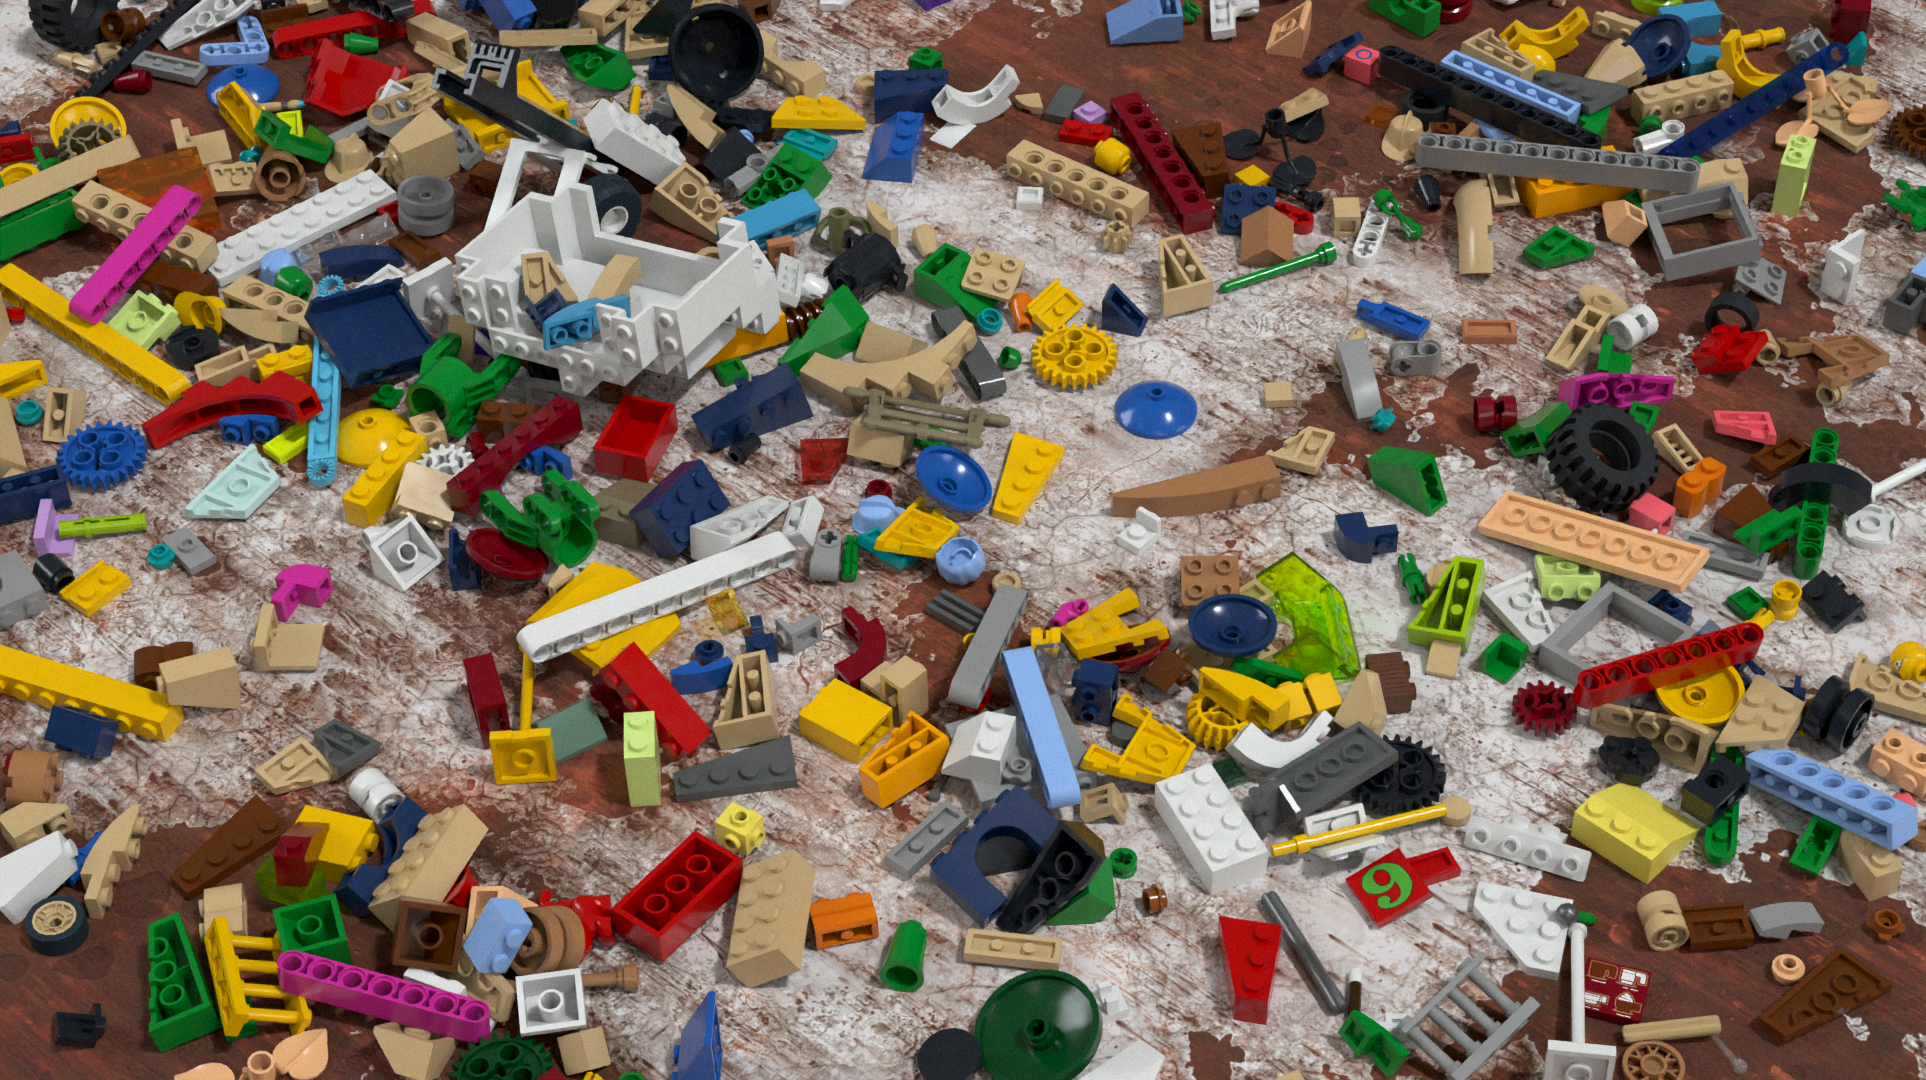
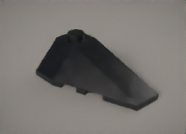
[632,0,693,36]
[997,820,1106,935]

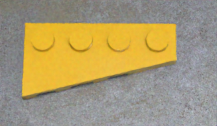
[993,432,1065,525]

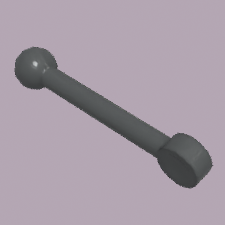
[928,774,950,802]

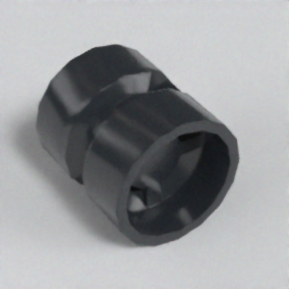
[644,112,688,151]

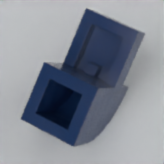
[1333,512,1399,564]

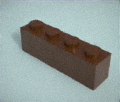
[126,259,220,307]

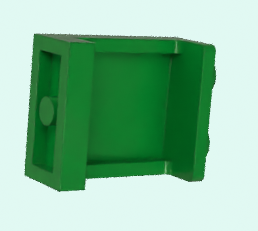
[253,109,334,163]

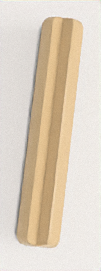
[1622,1015,1721,1044]

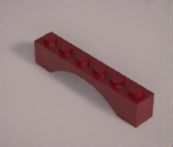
[446,396,584,518]

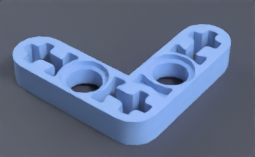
[199,15,269,66]

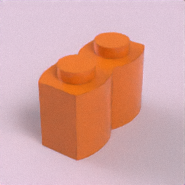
[1672,457,1727,518]

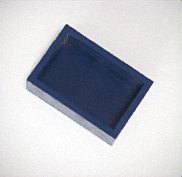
[629,459,731,557]

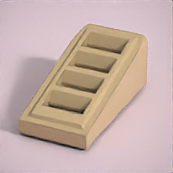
[1652,423,1704,475]

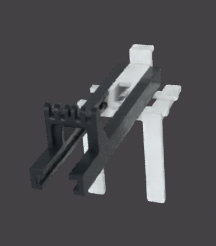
[431,40,626,230]

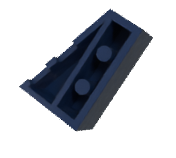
[874,68,948,124]

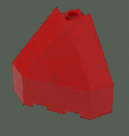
[303,38,410,118]

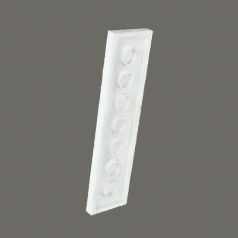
[205,169,398,287]

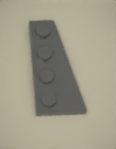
[1532,70,1628,115]
[673,735,798,803]

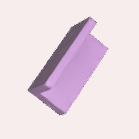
[33,499,80,557]

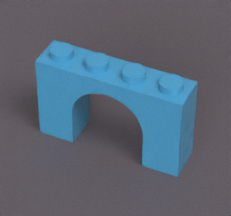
[1657,0,1747,78]

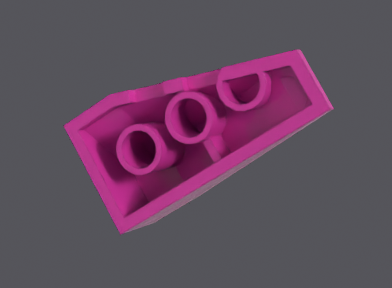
[1557,372,1675,412]

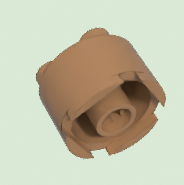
[6,749,64,808]

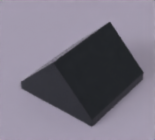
[694,126,762,186]
[964,826,1037,877]

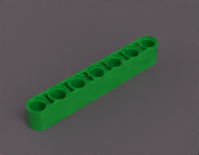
[1792,428,1839,580]

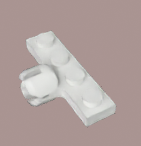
[1210,0,1259,40]
[775,253,829,307]

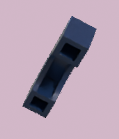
[332,796,428,918]

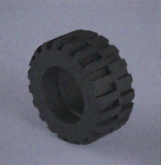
[28,0,120,52]
[1546,403,1659,513]

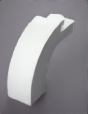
[931,64,1020,125]
[1225,710,1333,772]

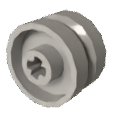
[398,175,454,236]

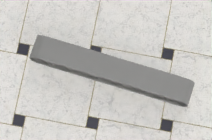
[948,583,1029,709]

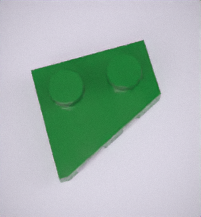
[1522,225,1595,269]

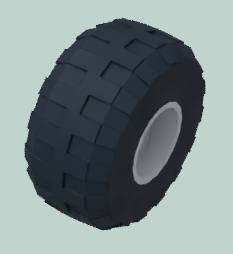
[583,173,642,238]

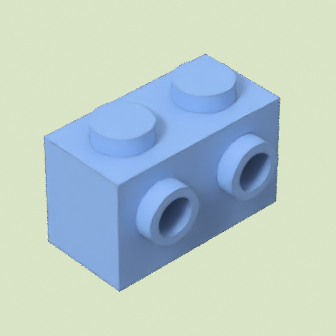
[463,898,533,973]

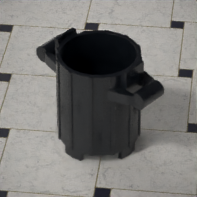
[823,230,908,304]

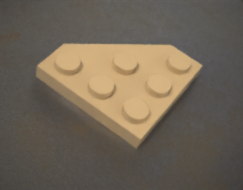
[1799,72,1874,153]

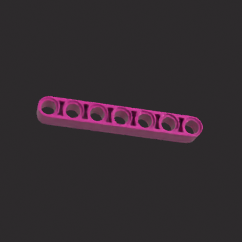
[69,185,202,324]
[277,950,490,1043]

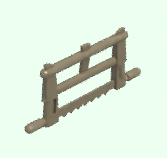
[843,386,1011,449]

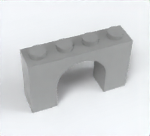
[0,549,49,630]

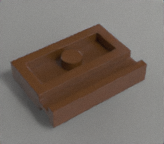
[1680,901,1755,951]

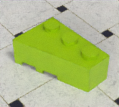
[1407,555,1486,653]

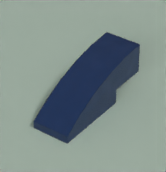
[319,244,405,283]

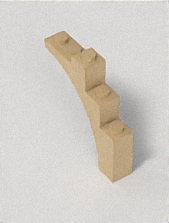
[800,320,977,413]

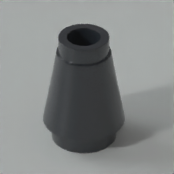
[1414,174,1441,213]

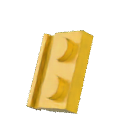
[1023,278,1084,333]
[59,560,132,617]

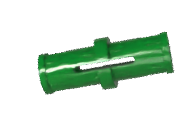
[1397,553,1428,605]

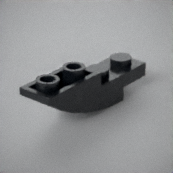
[676,96,774,133]

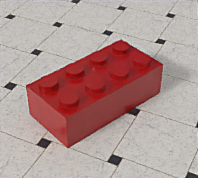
[611,831,743,963]

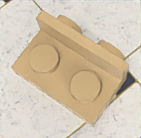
[1591,11,1642,44]
[201,161,260,197]

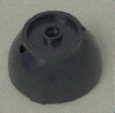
[667,3,764,99]

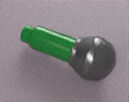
[1556,903,1597,925]

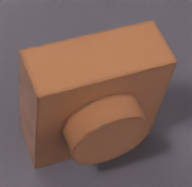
[766,235,795,266]

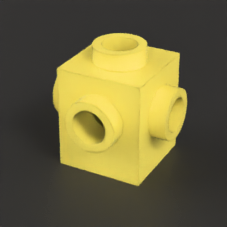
[715,802,765,856]

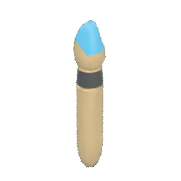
[259,99,306,112]

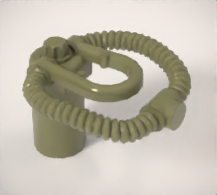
[813,207,871,255]

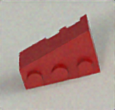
[1218,916,1282,1025]

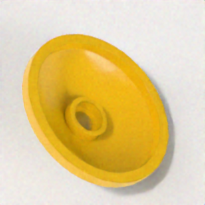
[50,97,126,156]
[337,408,411,469]
[1654,666,1745,727]

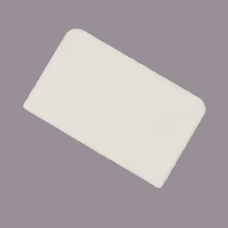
[930,122,976,149]

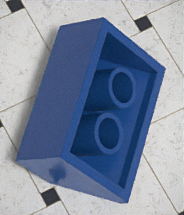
[862,111,924,183]

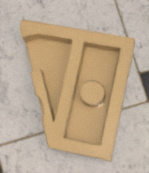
[521,251,579,307]

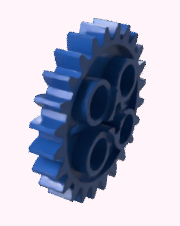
[56,421,148,491]

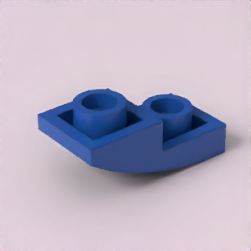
[218,414,281,446]
[519,445,573,481]
[670,656,733,695]

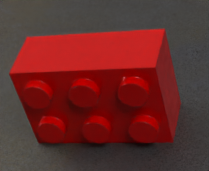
[593,394,678,483]

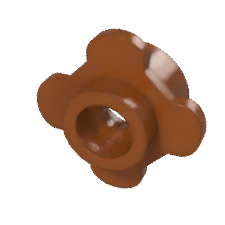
[1866,909,1906,942]

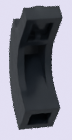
[1768,462,1873,516]

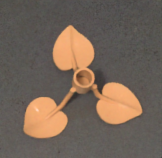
[1775,69,1892,147]
[174,1029,328,1080]

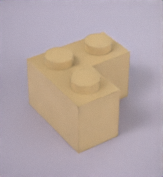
[860,655,929,727]

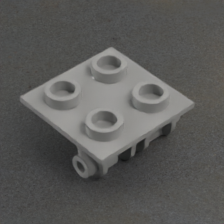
[1732,257,1787,306]

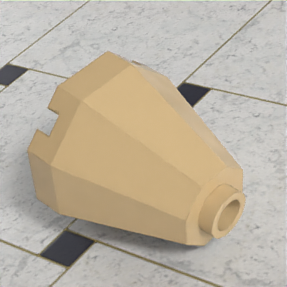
[1584,38,1647,88]

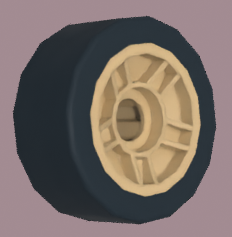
[24,895,89,956]

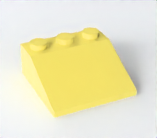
[1571,783,1702,884]

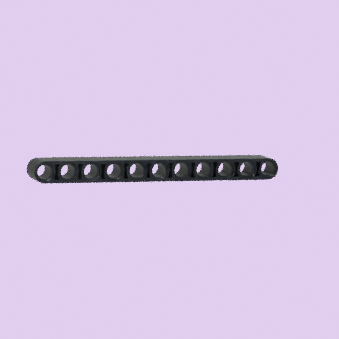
[1378,45,1602,150]

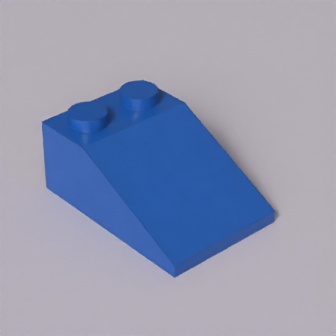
[671,991,723,1080]

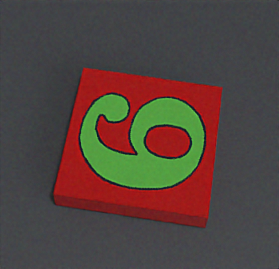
[1345,848,1432,929]

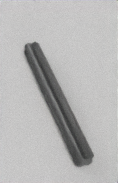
[1261,891,1347,1015]

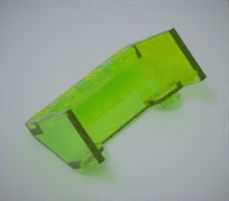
[1256,551,1362,682]

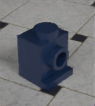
[1647,589,1693,626]

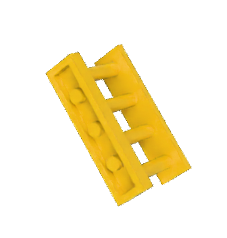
[204,917,312,1037]

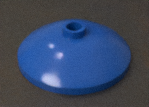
[206,64,280,109]
[1115,380,1197,440]
[915,445,992,513]

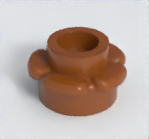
[1142,884,1168,915]

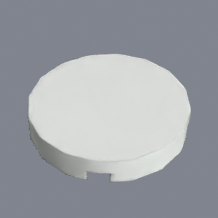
[1841,504,1900,550]

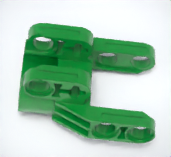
[407,332,521,439]
[479,469,600,568]

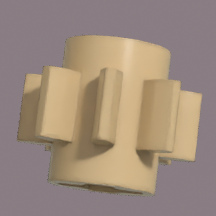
[1100,221,1133,253]

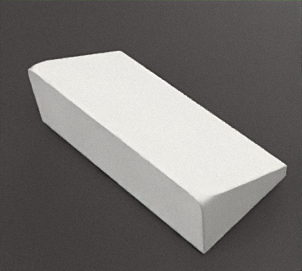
[781,495,824,547]

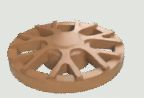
[1622,1040,1685,1080]

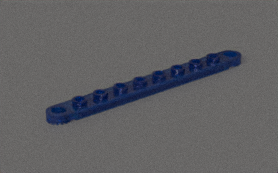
[1655,42,1850,158]

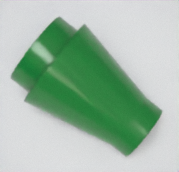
[344,32,378,55]

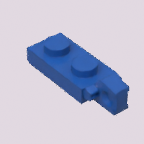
[1356,298,1430,341]

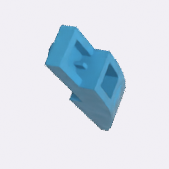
[543,294,631,351]

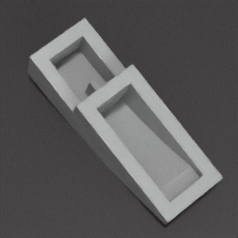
[1335,338,1383,423]

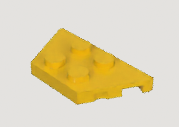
[771,95,866,130]
[874,496,960,559]

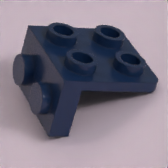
[1221,183,1276,235]

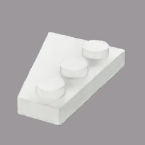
[1482,571,1555,654]

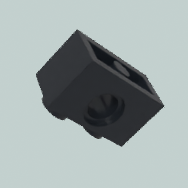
[1680,754,1752,828]

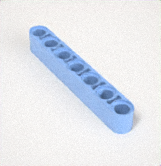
[1001,646,1081,810]

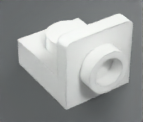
[1117,506,1161,557]

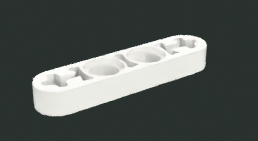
[1352,199,1393,268]

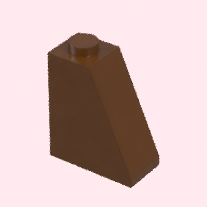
[1712,483,1789,565]

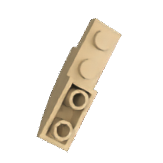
[80,804,148,919]

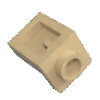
[1080,782,1129,824]

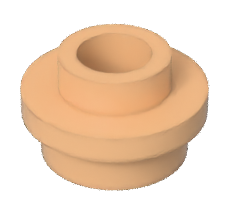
[1771,954,1805,985]

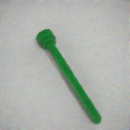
[1219,241,1337,293]

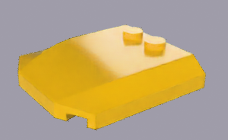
[526,562,681,676]

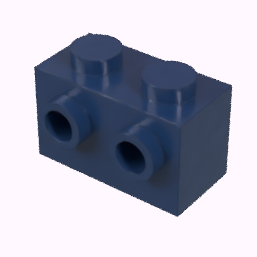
[1071,658,1119,727]
[44,705,120,760]

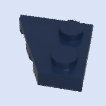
[1302,31,1364,77]

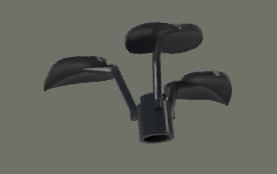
[1223,108,1325,185]

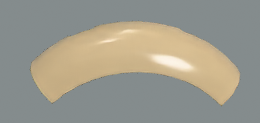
[1453,179,1493,275]

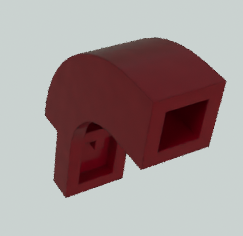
[834,605,887,691]

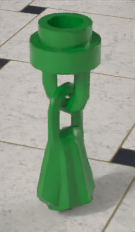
[1373,188,1423,240]

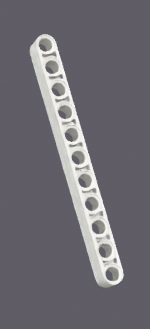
[516,531,799,663]

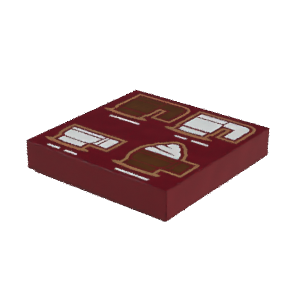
[1584,957,1652,1025]

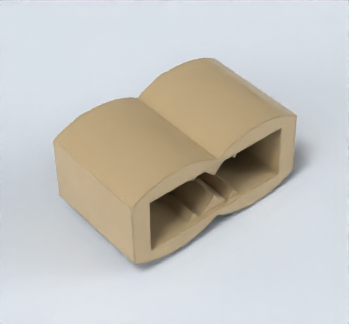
[199,883,248,942]

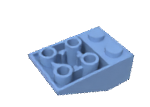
[1106,0,1183,45]

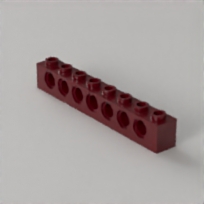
[1110,92,1216,235]

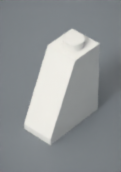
[0,830,78,925]

